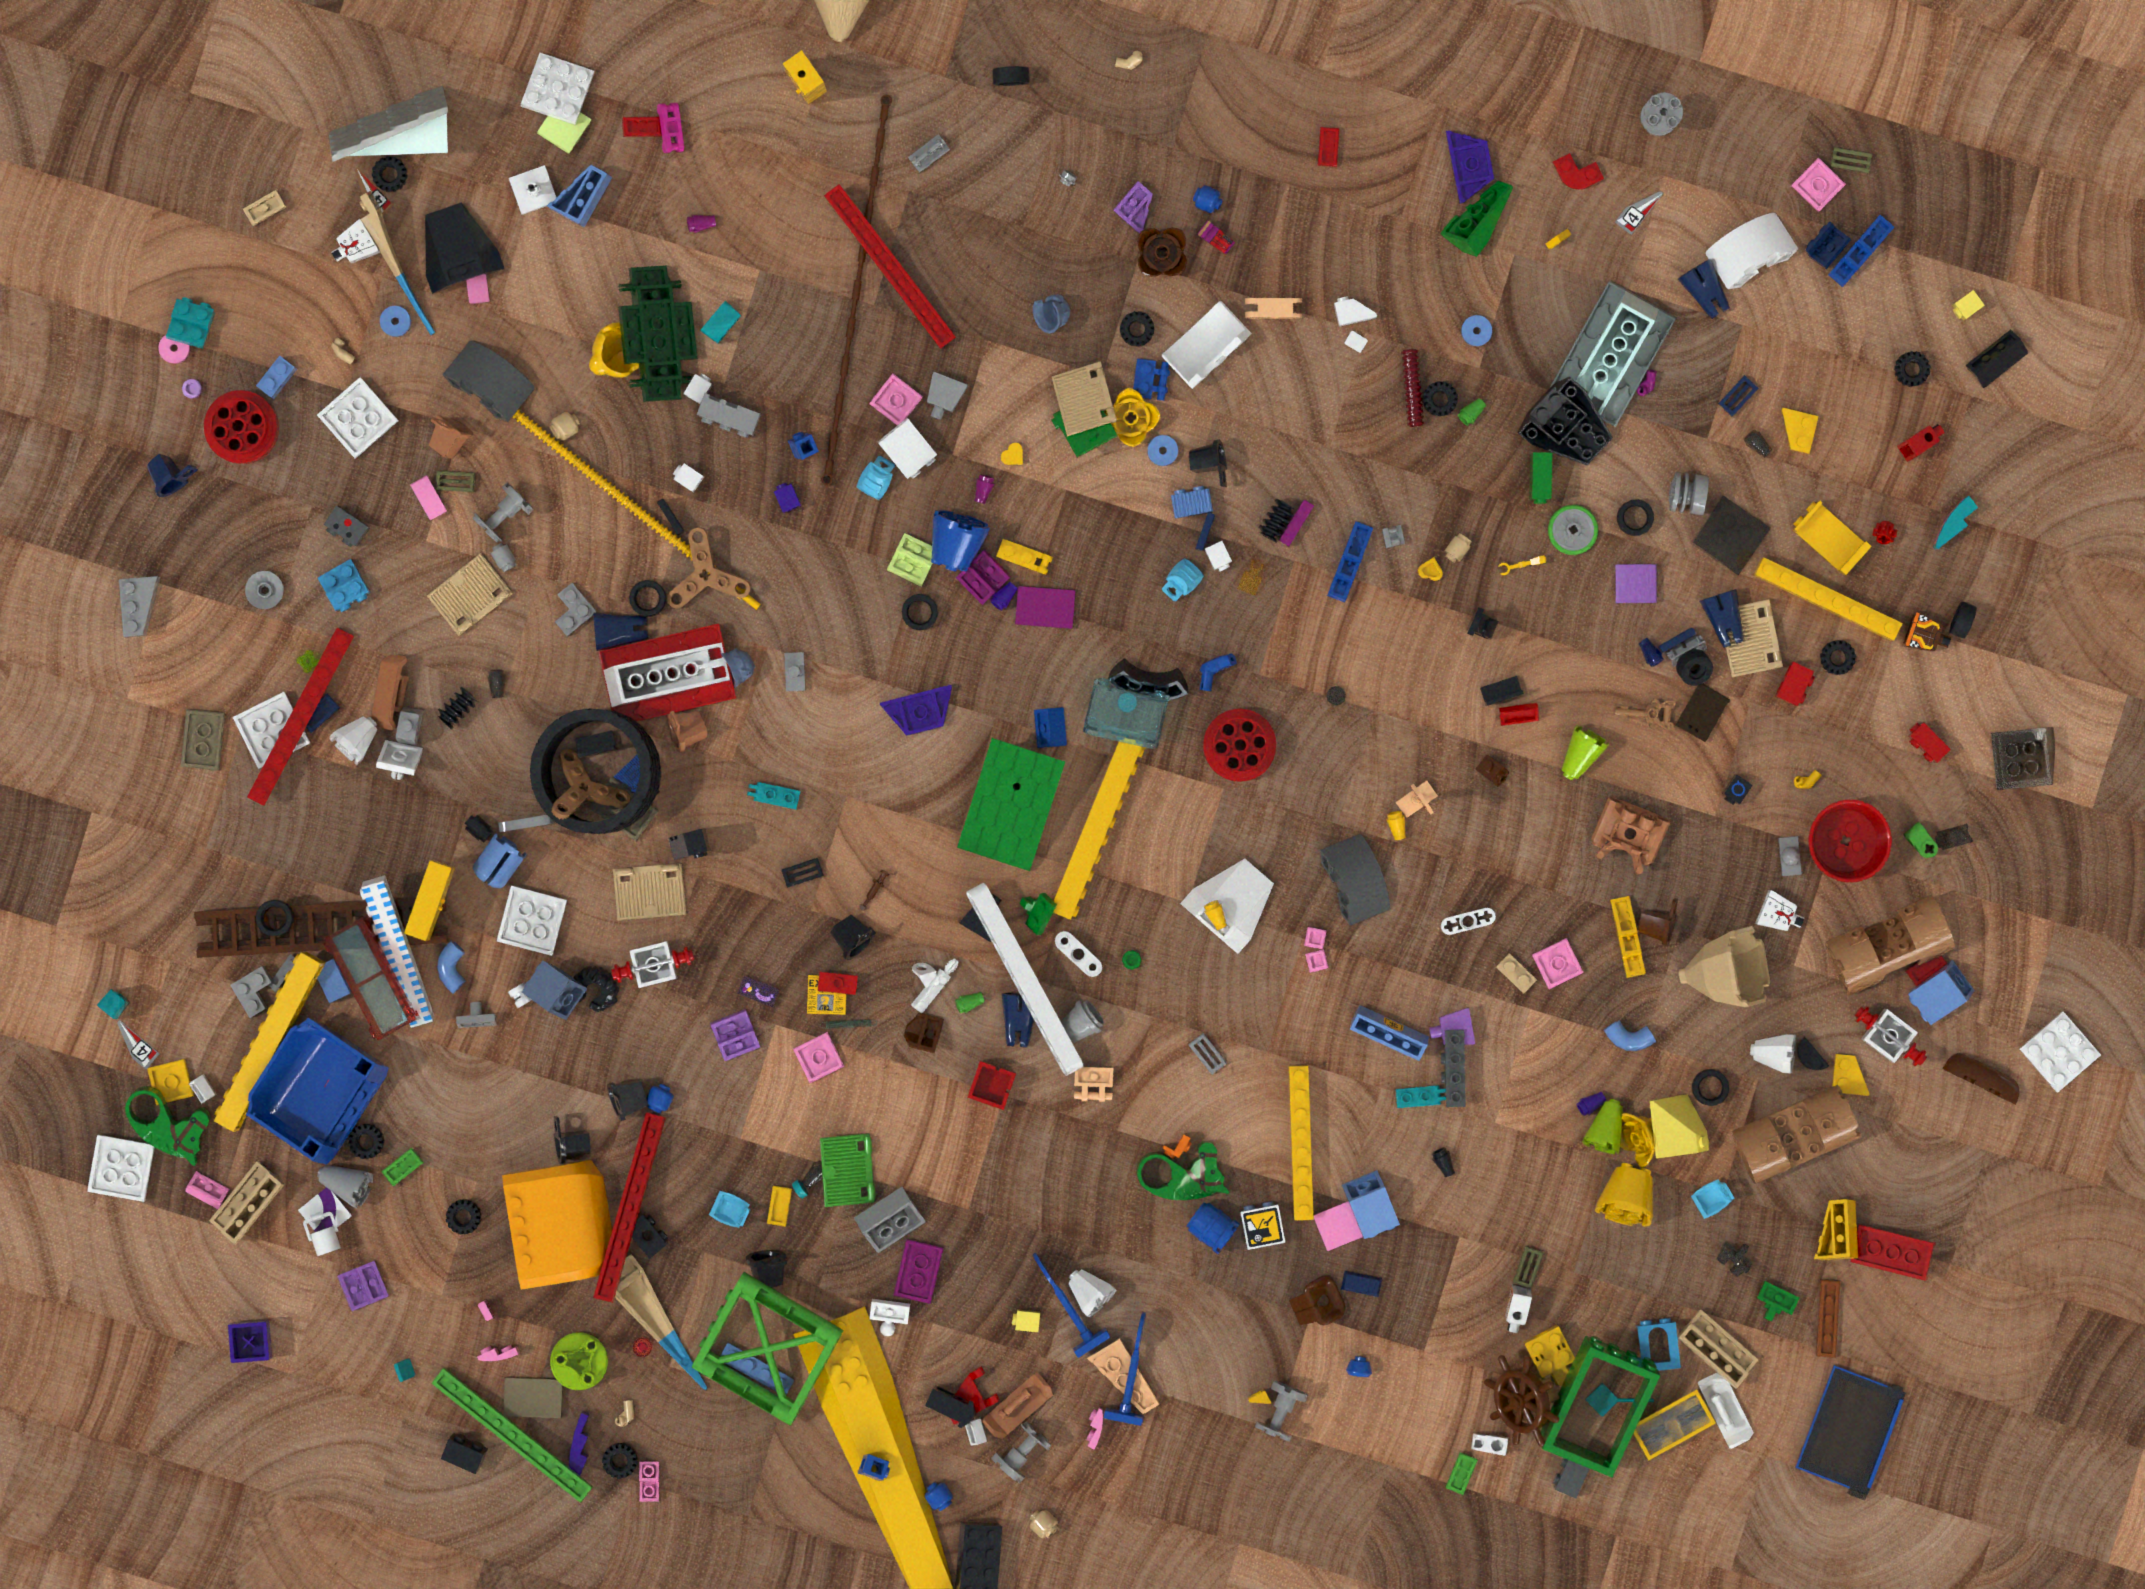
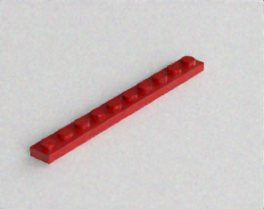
[824,184,956,349]
[247,628,354,806]
[593,1113,666,1303]

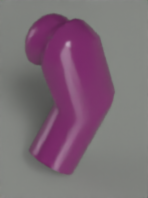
[1637,370,1657,396]

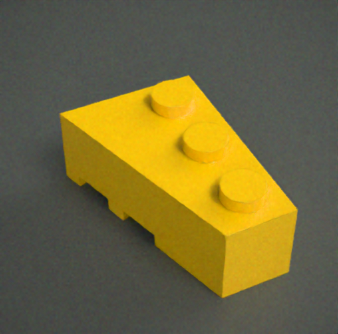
[1814,1199,1858,1260]

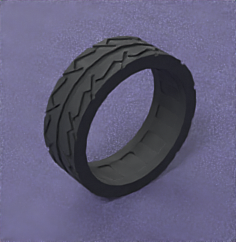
[530,708,661,834]

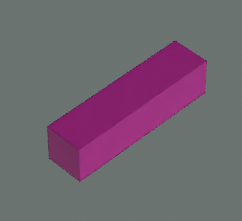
[1279,500,1314,547]

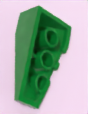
[1440,181,1513,257]

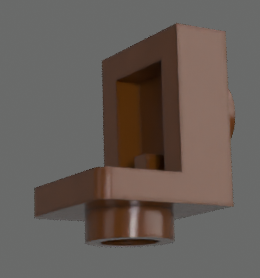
[1475,755,1509,787]

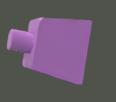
[1429,1007,1475,1045]

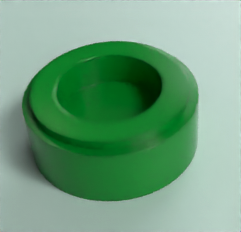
[1122,950,1141,970]

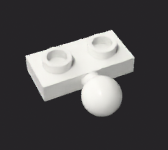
[870,1299,910,1336]

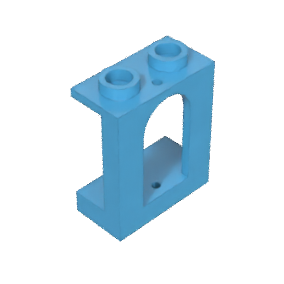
[1636,1318,1681,1371]

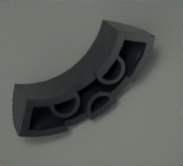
[1108,658,1188,701]

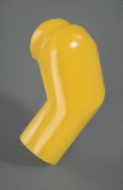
[1793,770,1822,789]

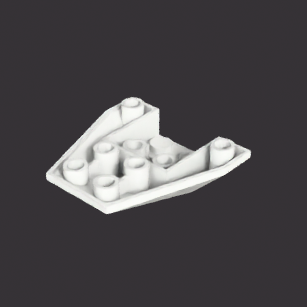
[1180,859,1274,954]

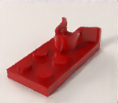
[1850,1225,1936,1281]

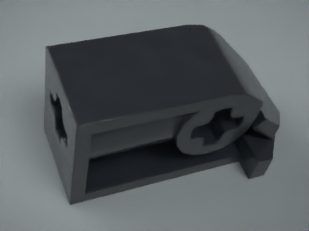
[1467,607,1499,640]
[925,1385,976,1428]

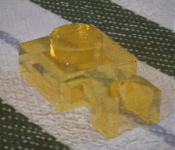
[1237,560,1264,596]

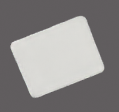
[1344,331,1368,353]

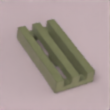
[1830,147,1872,173]
[435,471,475,492]
[1513,1246,1544,1289]

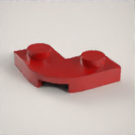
[1552,153,1604,190]

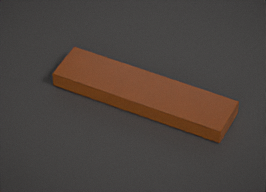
[1816,1279,1840,1358]

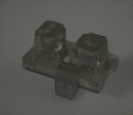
[1935,823,1973,850]
[1716,1241,1752,1277]

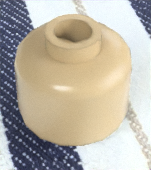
[550,412,580,440]
[1030,1510,1058,1538]

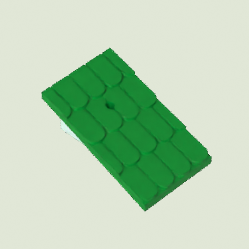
[957,738,1065,871]

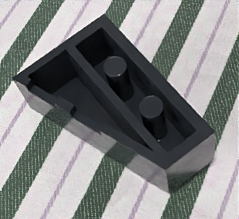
[668,828,711,860]

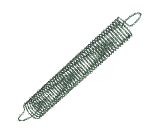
[820,1020,877,1029]

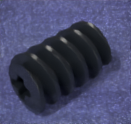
[1258,499,1295,543]
[438,687,478,730]

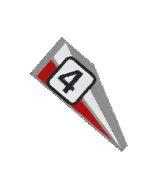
[1615,191,1663,235]
[117,1020,159,1069]

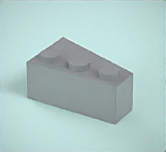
[697,393,761,438]
[119,576,161,637]

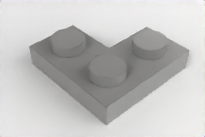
[555,583,597,637]
[230,966,273,1018]

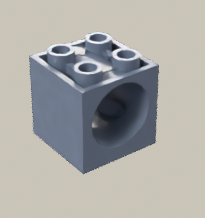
[522,960,587,1020]

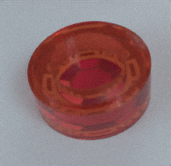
[633,1337,652,1357]

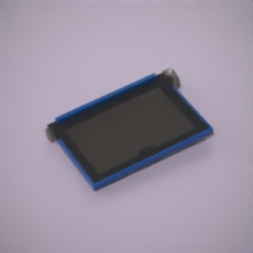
[1795,1365,1906,1500]

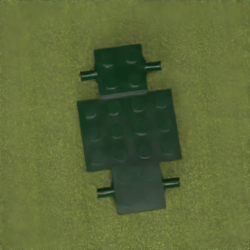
[618,265,698,402]

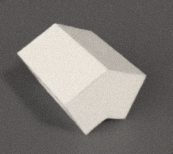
[189,1074,217,1104]
[965,1417,987,1446]

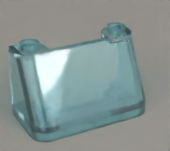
[1083,678,1170,749]

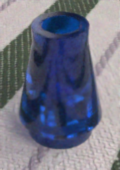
[1639,638,1664,668]

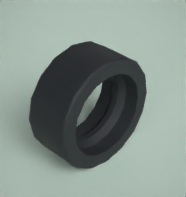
[992,66,1029,86]
[1617,499,1654,536]
[629,580,666,617]
[902,594,938,631]
[256,900,294,936]
[1692,1069,1729,1106]

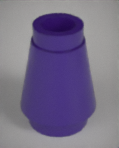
[990,582,1018,611]
[1576,1092,1606,1116]

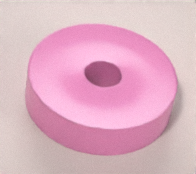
[159,335,190,364]

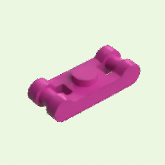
[657,102,684,153]

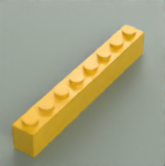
[1753,557,1903,641]
[1288,1065,1314,1220]

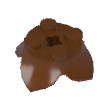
[1137,227,1187,277]

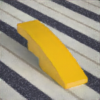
[1610,896,1646,978]

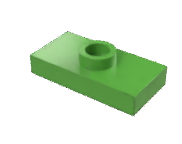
[381,1148,424,1186]
[1445,1452,1478,1495]

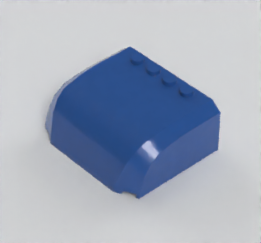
[246,1018,389,1165]

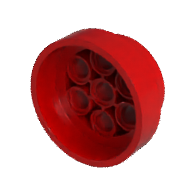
[204,390,279,464]
[1203,709,1276,782]

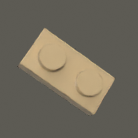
[243,190,286,226]
[1496,953,1537,994]

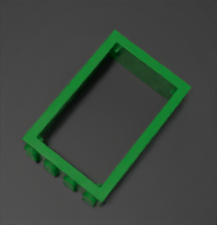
[1540,1336,1660,1477]

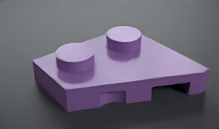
[1113,181,1153,234]

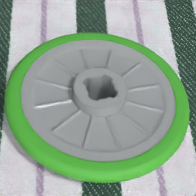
[1548,505,1598,555]

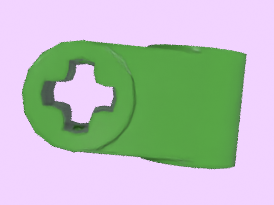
[1903,822,1938,858]

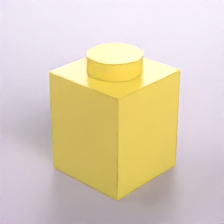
[1952,290,1985,320]
[1012,1309,1040,1332]

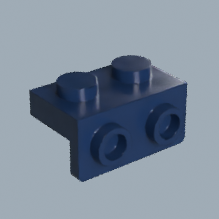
[1805,222,1851,269]

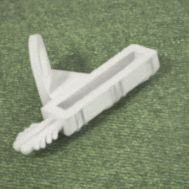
[911,958,959,1013]

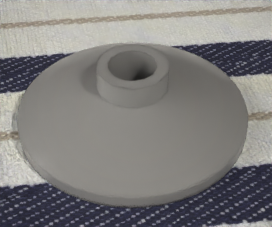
[245,571,284,609]

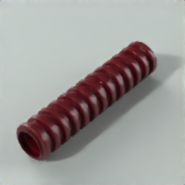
[1401,349,1424,427]

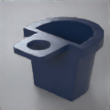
[147,454,198,497]

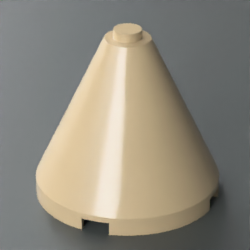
[814,0,869,42]

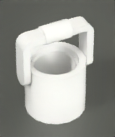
[303,1212,341,1256]

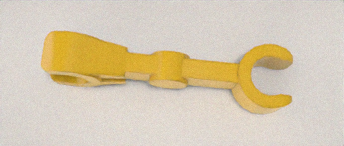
[1498,555,1546,575]

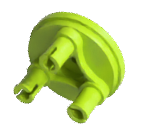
[550,1332,608,1390]

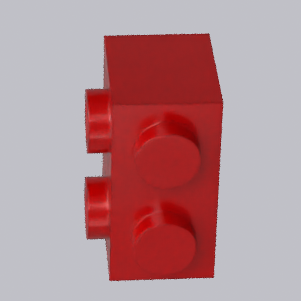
[1775,661,1815,706]

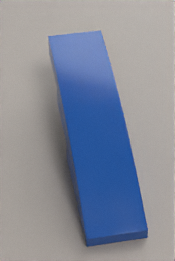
[1828,215,1894,287]
[1327,521,1373,603]

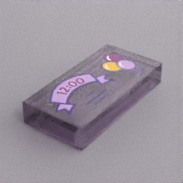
[737,976,780,1007]

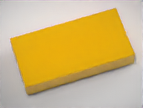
[767,1185,792,1227]

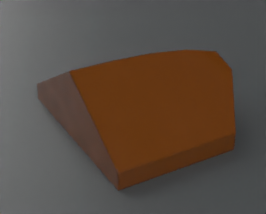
[904,1012,944,1053]

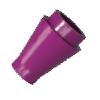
[687,215,716,234]
[974,474,995,504]

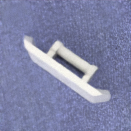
[1698,1373,1754,1449]

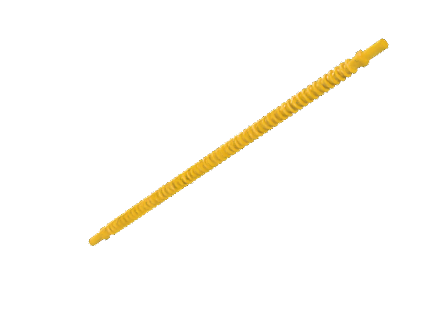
[512,409,761,610]

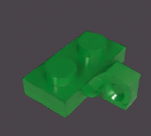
[1020,893,1057,935]
[1756,1281,1800,1322]

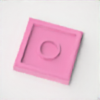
[1791,158,1846,212]
[869,373,923,425]
[1532,938,1583,989]
[793,1032,844,1083]
[1313,1201,1363,1251]

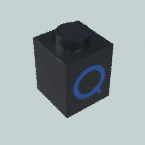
[1722,775,1753,805]

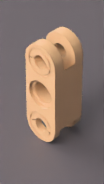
[1245,298,1302,319]

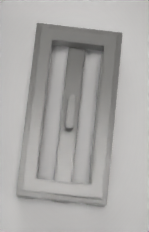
[1188,1033,1227,1075]

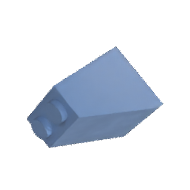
[1908,960,1975,1025]
[1342,1170,1400,1239]

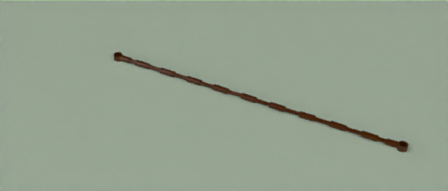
[821,95,892,486]

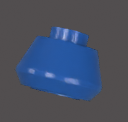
[1346,1356,1372,1377]

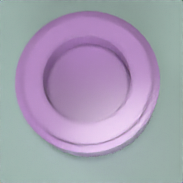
[182,379,202,399]

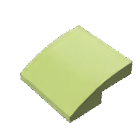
[537,112,592,154]
[887,533,933,587]

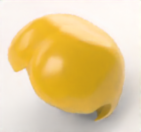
[589,322,641,378]

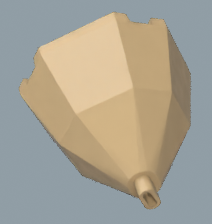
[1679,926,1770,1007]

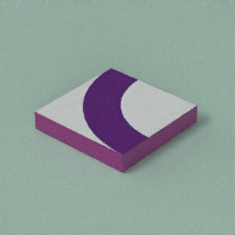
[298,1187,353,1232]

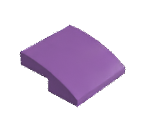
[1616,564,1657,603]
[710,1009,760,1061]
[337,1261,389,1311]

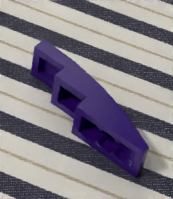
[569,1411,590,1476]

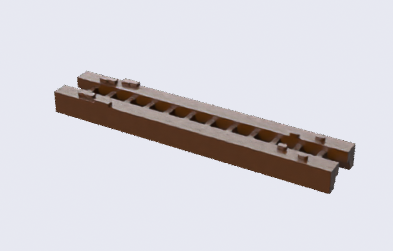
[194,897,448,958]

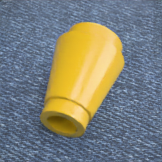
[1386,811,1406,840]
[1204,900,1227,930]

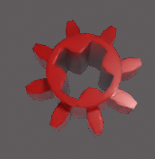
[1873,521,1898,545]

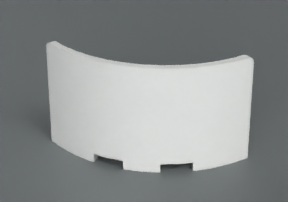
[1706,213,1798,289]
[1162,301,1252,389]

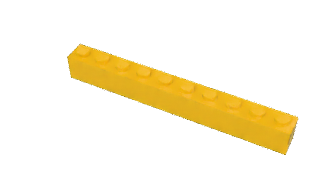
[1053,733,1146,920]
[214,952,326,1132]

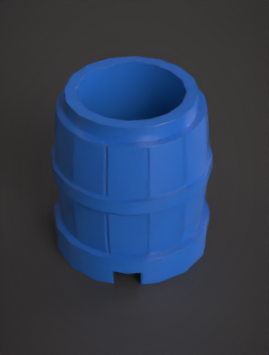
[1186,1202,1240,1254]

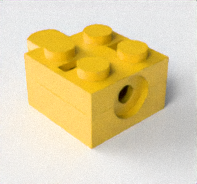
[1523,1324,1575,1387]

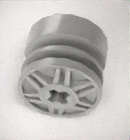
[1669,471,1709,516]

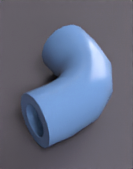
[437,940,466,994]
[1604,1020,1656,1051]

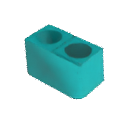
[700,300,741,344]
[97,989,130,1019]

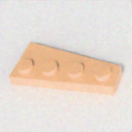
[1087,1338,1160,1414]

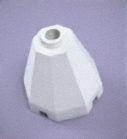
[329,716,377,765]
[1750,1034,1796,1073]
[1069,1269,1117,1317]

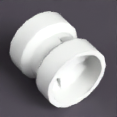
[508,983,532,1008]

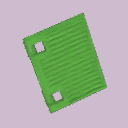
[820,1134,876,1207]

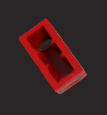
[1897,424,1944,462]

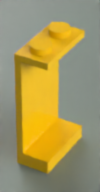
[1792,501,1872,576]

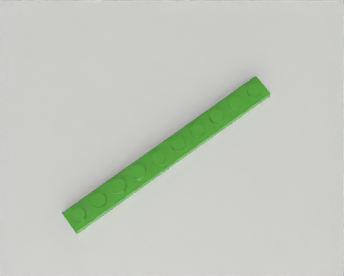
[431,1368,593,1503]

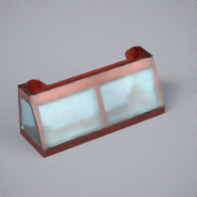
[324,917,421,1041]

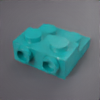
[166,297,215,349]

